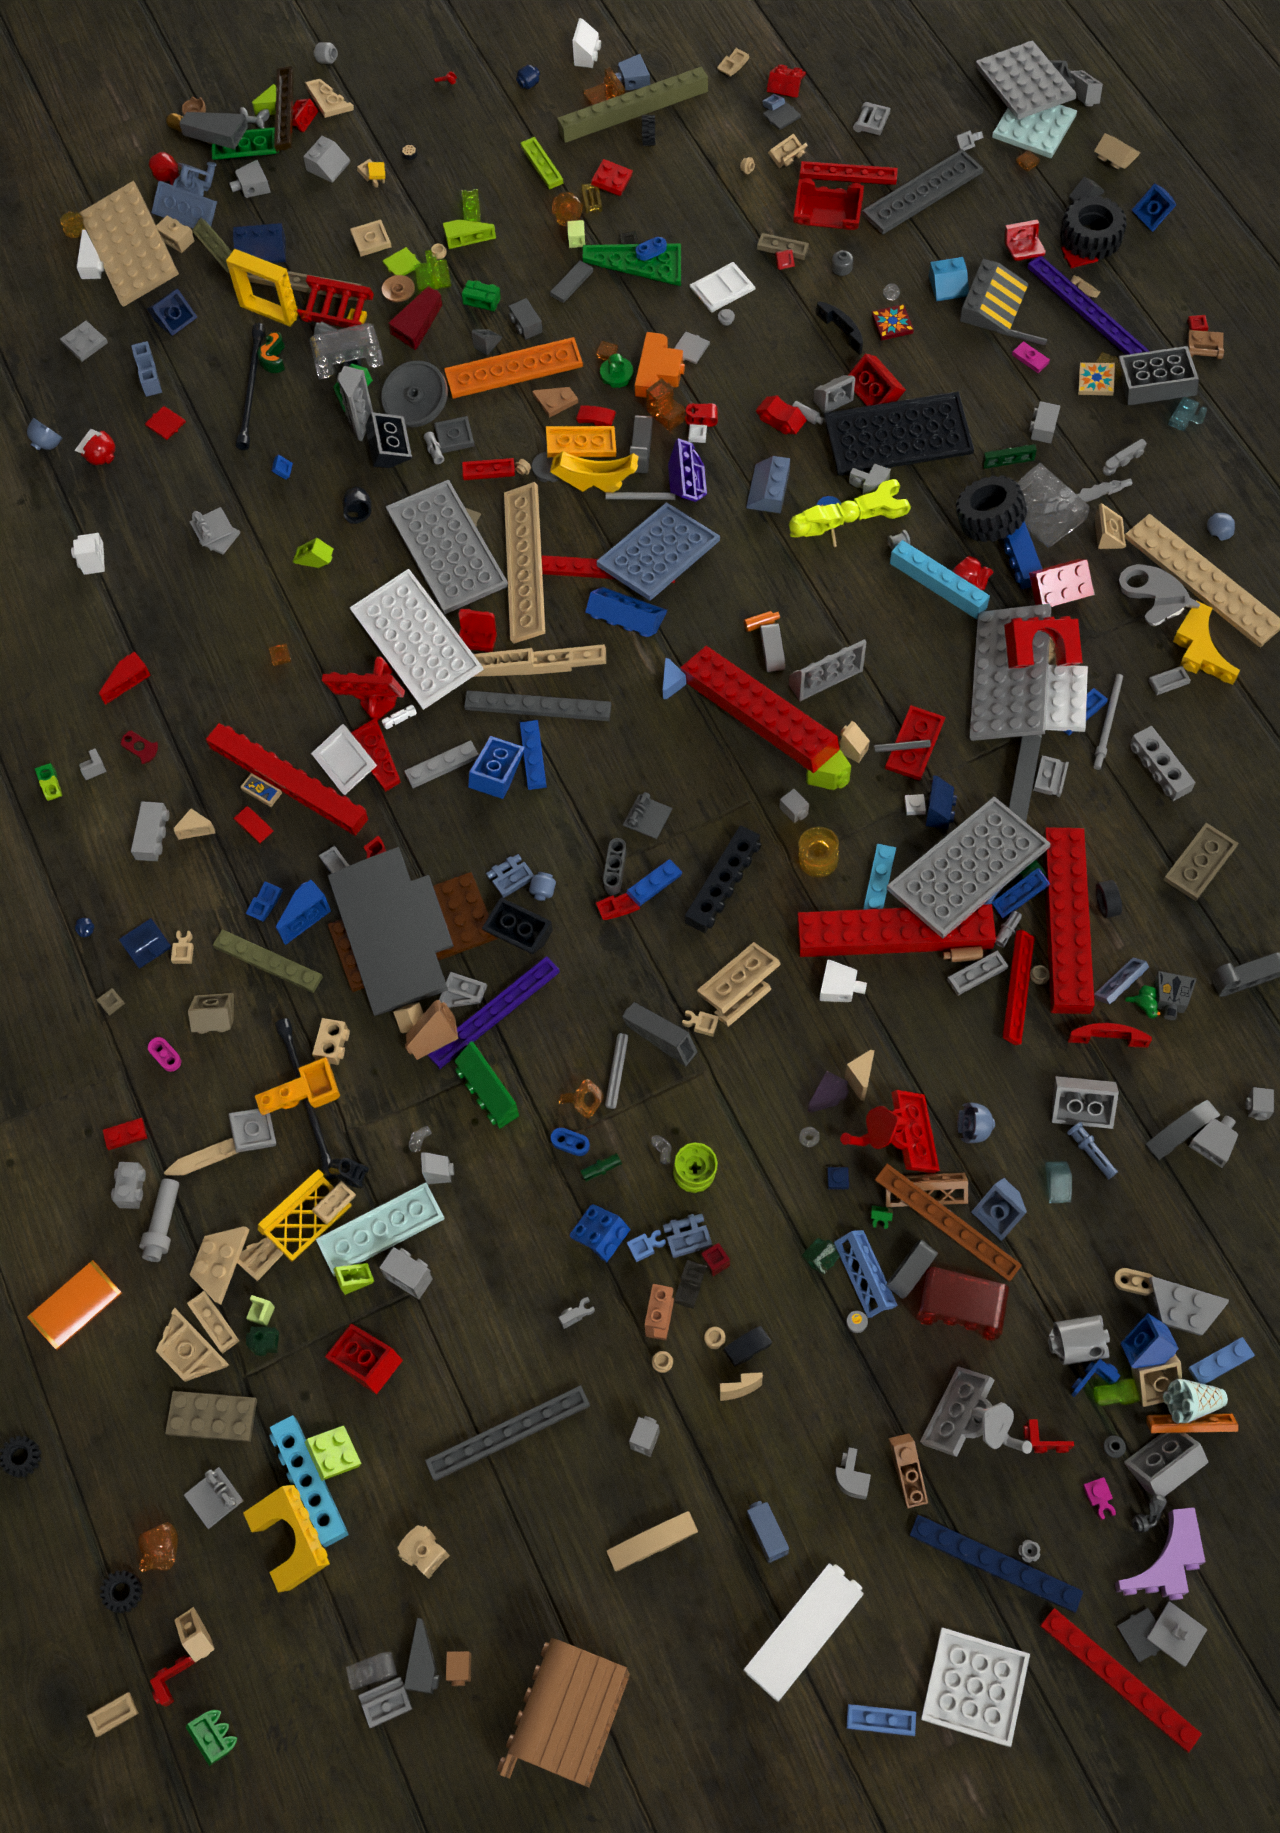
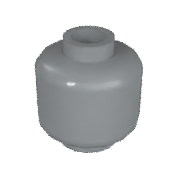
[313,42,338,64]

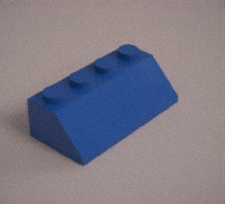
[585,587,667,637]

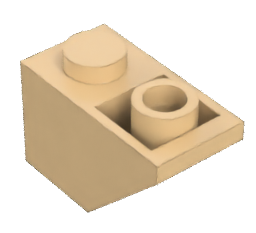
[839,721,870,763]

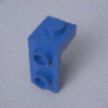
[1071,1359,1121,1397]

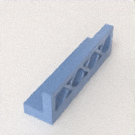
[834,1230,898,1318]

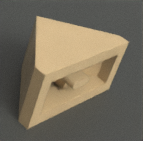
[174,809,215,840]

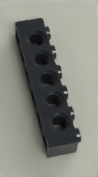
[685,825,762,933]

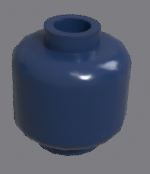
[516,65,540,89]

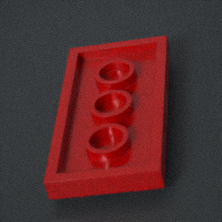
[885,705,946,781]

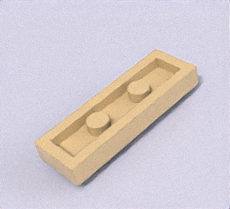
[714,980,771,1027]
[187,1291,240,1354]

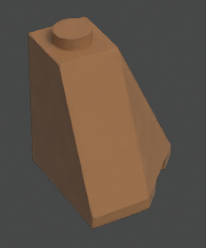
[405,1000,458,1060]

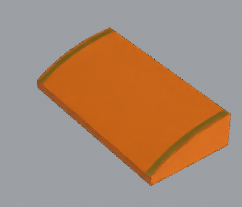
[27,1260,122,1350]

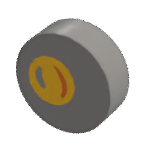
[846,1311,868,1333]

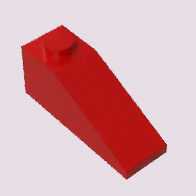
[99,652,151,705]

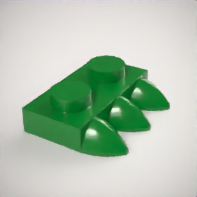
[186,1710,237,1766]

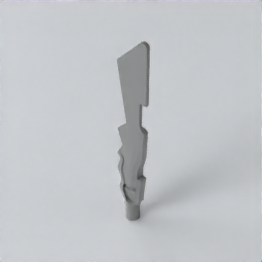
[1043,479,1132,514]

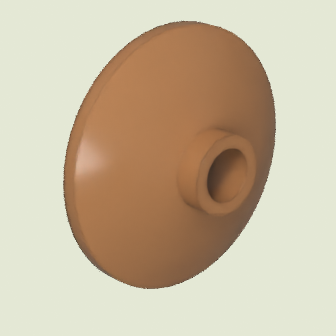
[382,275,415,302]

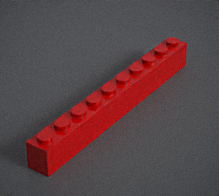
[206,723,369,836]

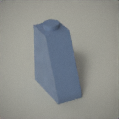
[747,1501,789,1563]

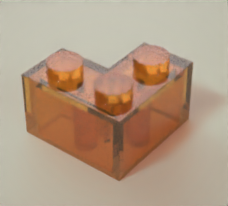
[646,378,685,431]

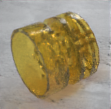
[799,827,839,878]

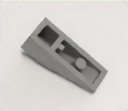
[1071,70,1103,106]

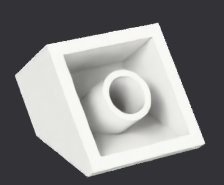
[573,18,601,68]

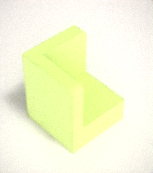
[568,220,585,248]
[246,1295,275,1327]

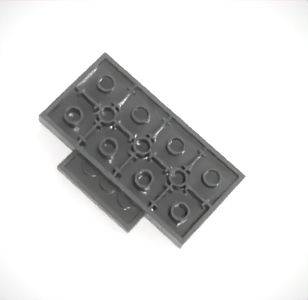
[328,847,454,1016]

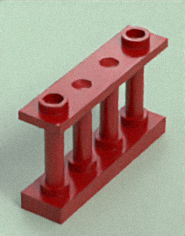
[297,275,374,332]

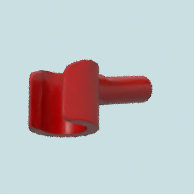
[434,71,457,85]

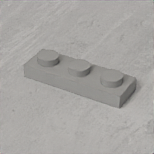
[947,950,1008,996]

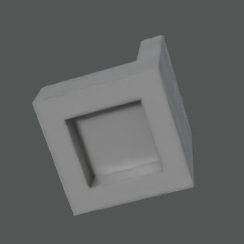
[79,749,107,780]

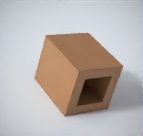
[446,1651,471,1686]

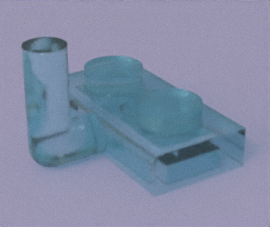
[1168,397,1207,431]

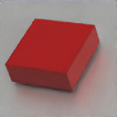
[775,249,795,270]
[1187,315,1208,331]

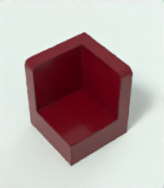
[701,1243,730,1276]

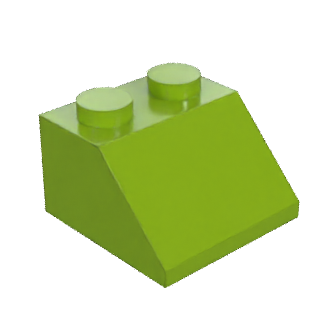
[806,748,851,790]

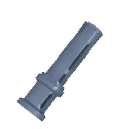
[1067,1122,1118,1180]

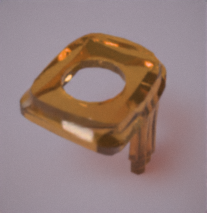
[558,1079,603,1118]

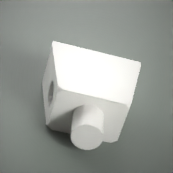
[820,960,867,1002]

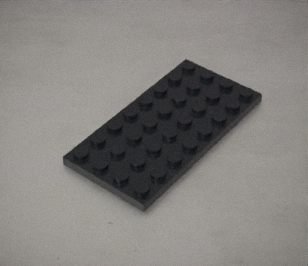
[824,391,974,476]

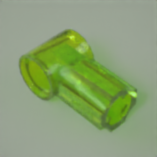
[1093,1379,1140,1406]

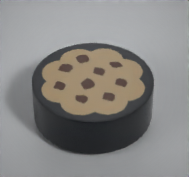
[401,144,418,160]

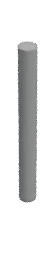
[606,492,675,500]

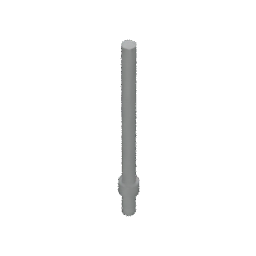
[1094,674,1123,770]

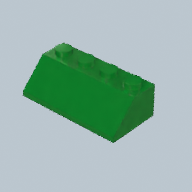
[212,127,279,160]
[454,1041,519,1129]

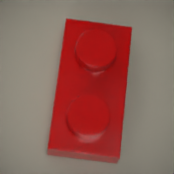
[103,1118,147,1150]

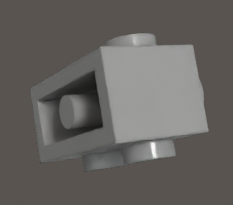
[111,1162,146,1209]

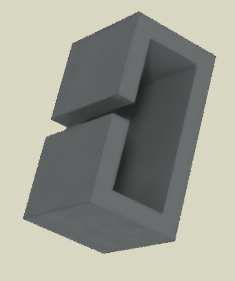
[508,298,543,340]

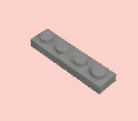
[404,740,479,788]

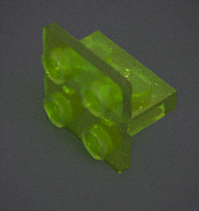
[414,250,451,292]

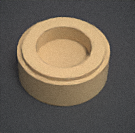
[704,1327,725,1349]

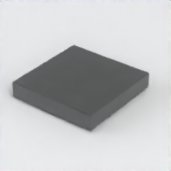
[434,416,475,453]

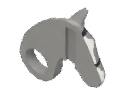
[1119,564,1200,626]

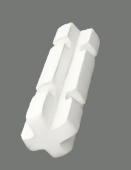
[382,705,417,729]

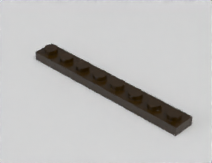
[274,66,294,151]

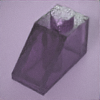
[808,1071,849,1113]

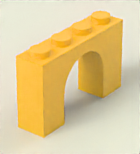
[243,1485,330,1593]

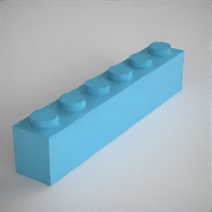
[890,540,990,619]

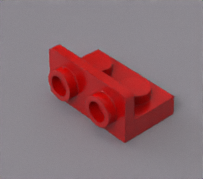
[292,98,318,132]

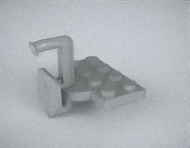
[920,1367,1032,1457]

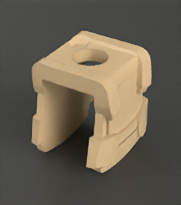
[398,1525,450,1579]

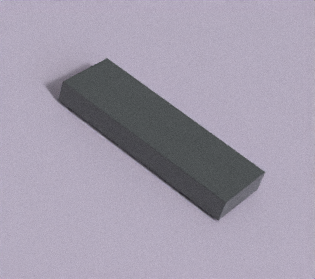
[550,261,593,303]

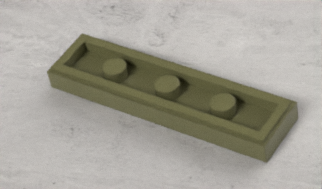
[192,218,232,273]

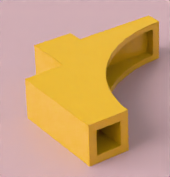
[550,451,638,492]
[1173,600,1240,685]

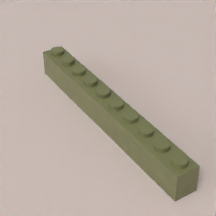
[557,66,708,143]

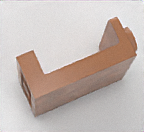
[645,1284,674,1340]

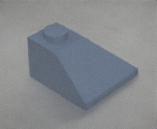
[971,1178,1027,1241]

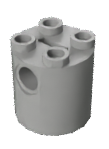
[1048,1315,1110,1365]

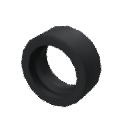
[1095,880,1122,918]

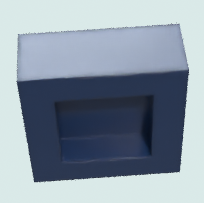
[828,1167,849,1189]

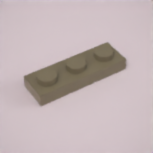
[757,233,809,260]

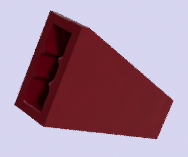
[388,286,442,350]

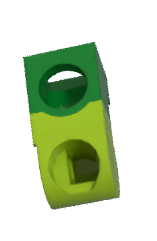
[35,763,62,801]

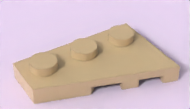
[305,79,354,118]

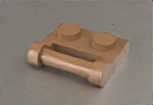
[1188,330,1224,359]

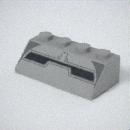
[337,366,373,441]

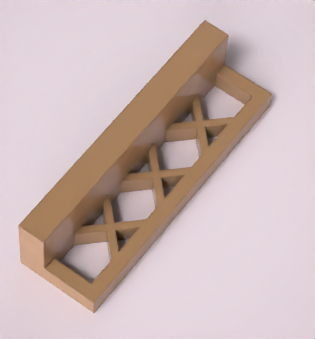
[885,1173,968,1207]

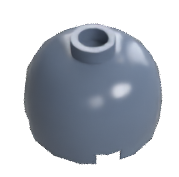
[27,418,62,450]
[957,1102,995,1143]

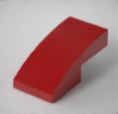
[576,405,616,426]
[233,806,274,845]
[596,893,640,920]

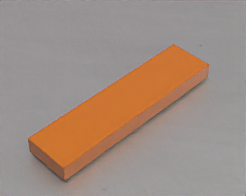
[1146,1414,1238,1433]

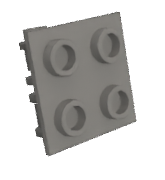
[190,507,235,546]
[184,1467,244,1529]

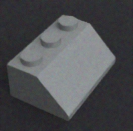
[1052,1076,1119,1129]
[1124,1432,1209,1497]

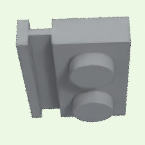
[1033,755,1069,797]
[359,1677,413,1728]

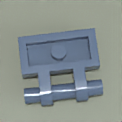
[486,854,534,898]
[663,1213,712,1258]

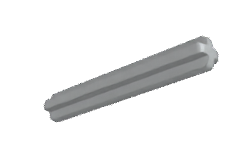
[605,1033,628,1109]

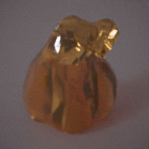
[138,1522,178,1572]

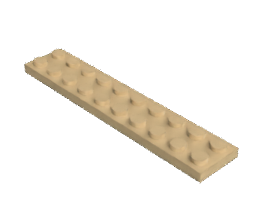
[504,482,545,643]
[1125,514,1280,647]

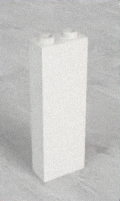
[744,1563,864,1702]

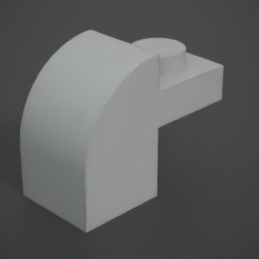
[849,464,891,495]
[835,1447,871,1500]

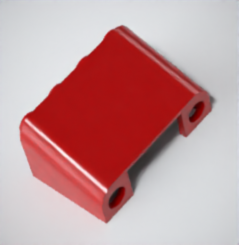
[794,178,864,230]

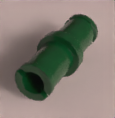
[580,1153,622,1182]

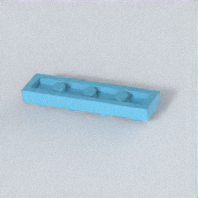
[863,844,896,910]

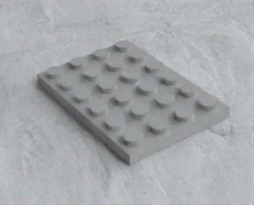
[976,40,1076,120]

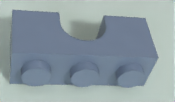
[131,341,162,397]

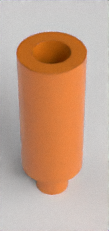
[743,611,780,632]

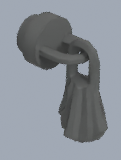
[1132,1495,1167,1533]

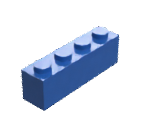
[1000,521,1042,589]

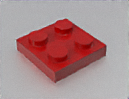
[591,159,633,196]

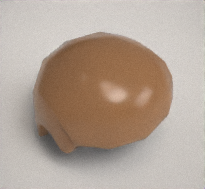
[182,97,206,115]

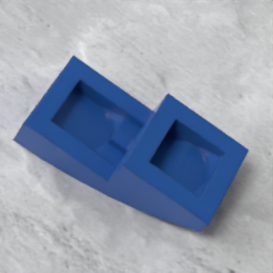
[246,881,283,921]

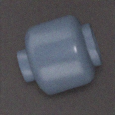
[529,872,556,901]

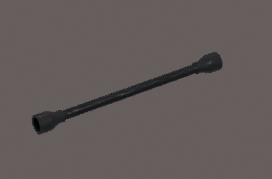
[236,323,266,450]
[275,1018,337,1180]

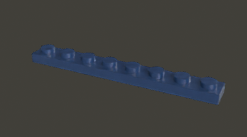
[909,1515,1084,1613]

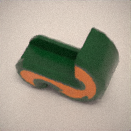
[257,332,285,373]

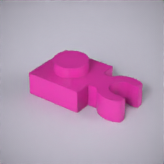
[1083,1477,1116,1520]

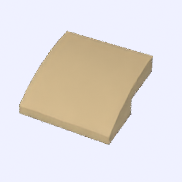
[720,1373,763,1401]

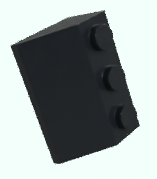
[365,412,412,468]
[482,898,553,954]

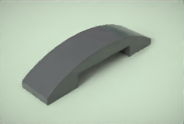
[1145,1100,1221,1161]

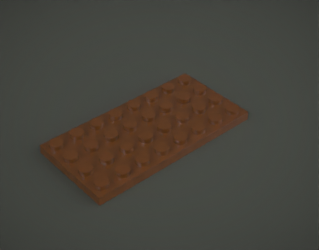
[328,872,498,992]

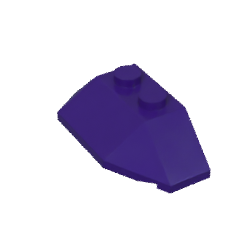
[668,438,707,502]

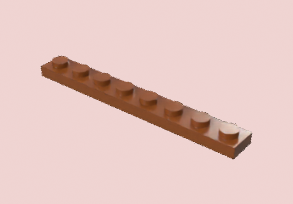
[875,1163,1022,1282]

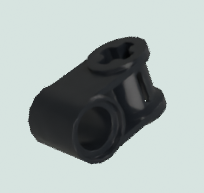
[328,1158,369,1189]

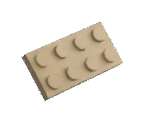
[697,942,781,1014]

